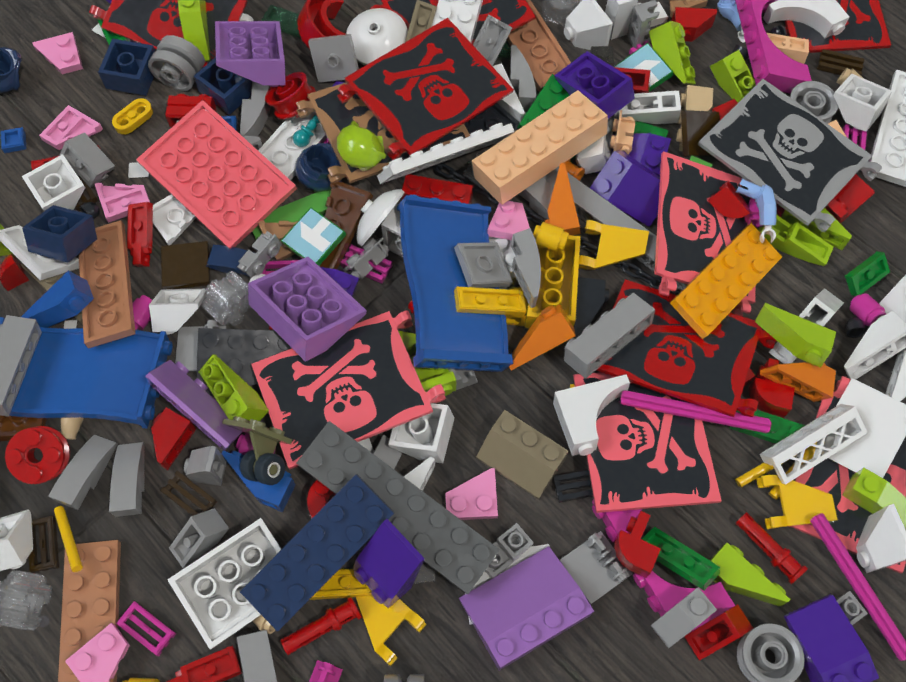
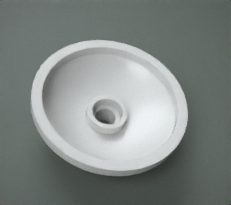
[346,8,408,65]
[357,189,405,246]

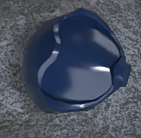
[0,47,22,93]
[295,143,343,192]

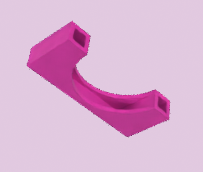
[735,0,812,94]
[592,499,735,633]

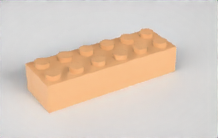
[472,90,608,205]

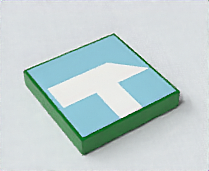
[614,43,673,92]
[281,208,346,266]

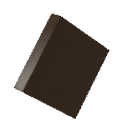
[681,110,720,157]
[161,241,211,289]

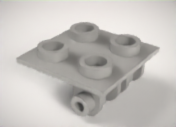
[175,320,226,371]
[560,531,633,604]

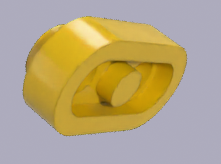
[112,98,153,134]

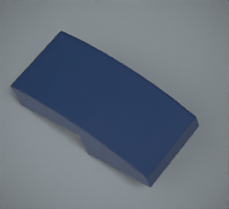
[206,245,256,277]

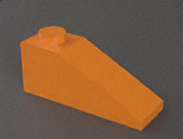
[544,162,581,235]
[509,304,576,371]
[760,362,836,402]

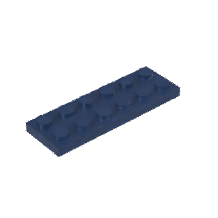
[240,474,395,632]

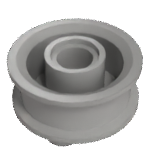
[790,81,838,124]
[737,624,804,682]

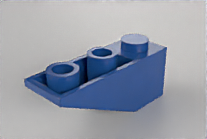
[221,451,296,512]

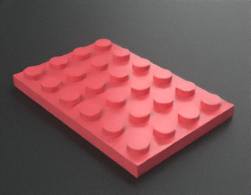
[136,100,297,249]

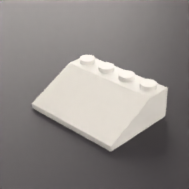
[167,518,281,650]

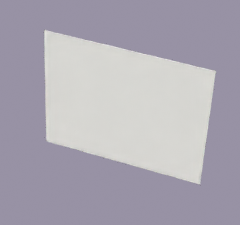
[822,378,906,478]

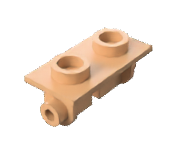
[609,110,636,154]

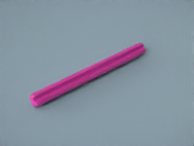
[620,390,771,433]
[810,513,906,661]

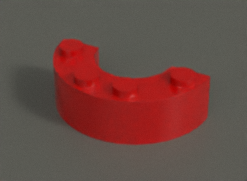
[297,0,346,49]

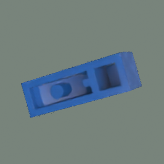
[21,270,94,328]

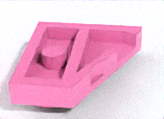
[33,32,83,75]
[39,105,103,150]
[95,183,150,223]
[487,201,530,240]
[445,468,498,520]
[65,623,130,682]

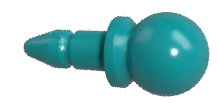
[293,114,320,147]

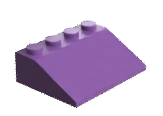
[215,21,285,87]
[248,257,367,362]
[145,360,242,451]
[459,546,594,671]

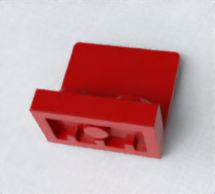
[825,174,875,224]

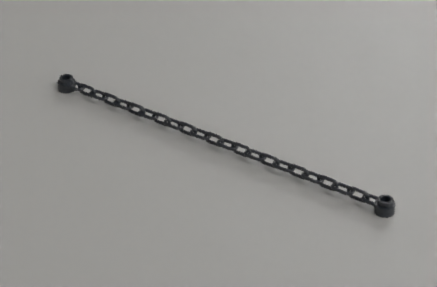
[430,163,734,314]

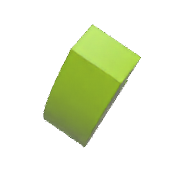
[758,215,834,266]

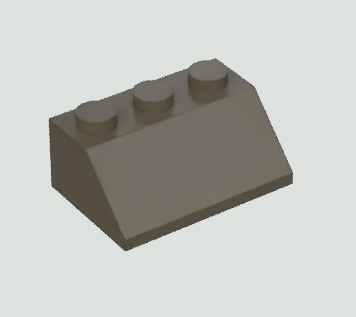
[476,410,568,500]

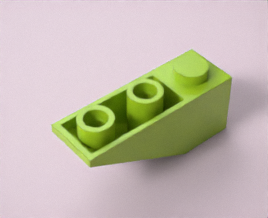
[649,21,696,85]
[709,50,756,103]
[199,354,269,421]
[710,543,791,606]

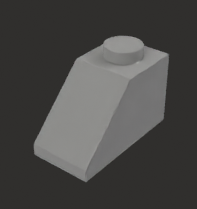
[184,446,227,486]
[169,508,229,568]
[651,587,717,648]

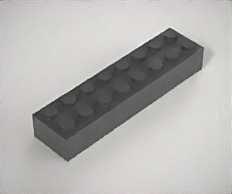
[296,421,500,594]

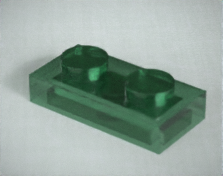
[261,5,300,38]

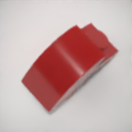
[749,358,795,418]
[615,511,661,578]

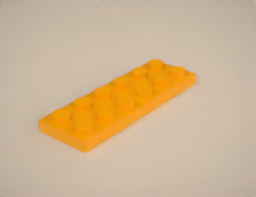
[670,223,782,339]

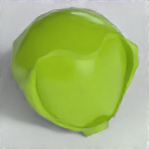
[337,121,386,171]

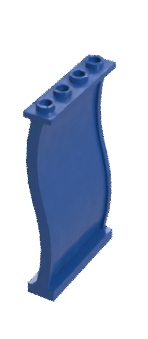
[397,195,513,372]
[0,317,173,429]

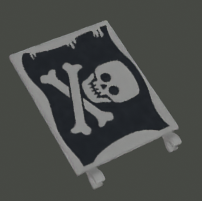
[698,79,882,233]

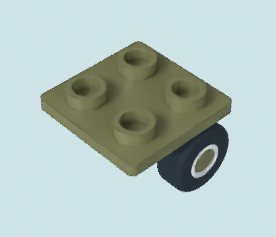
[222,416,292,485]

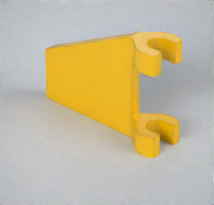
[579,220,649,270]
[756,475,837,529]
[356,595,427,666]

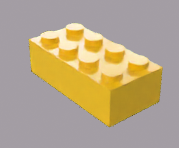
[525,235,580,328]

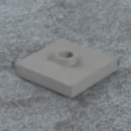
[308,34,359,82]
[454,242,513,288]

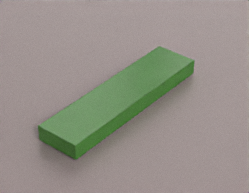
[252,190,331,240]

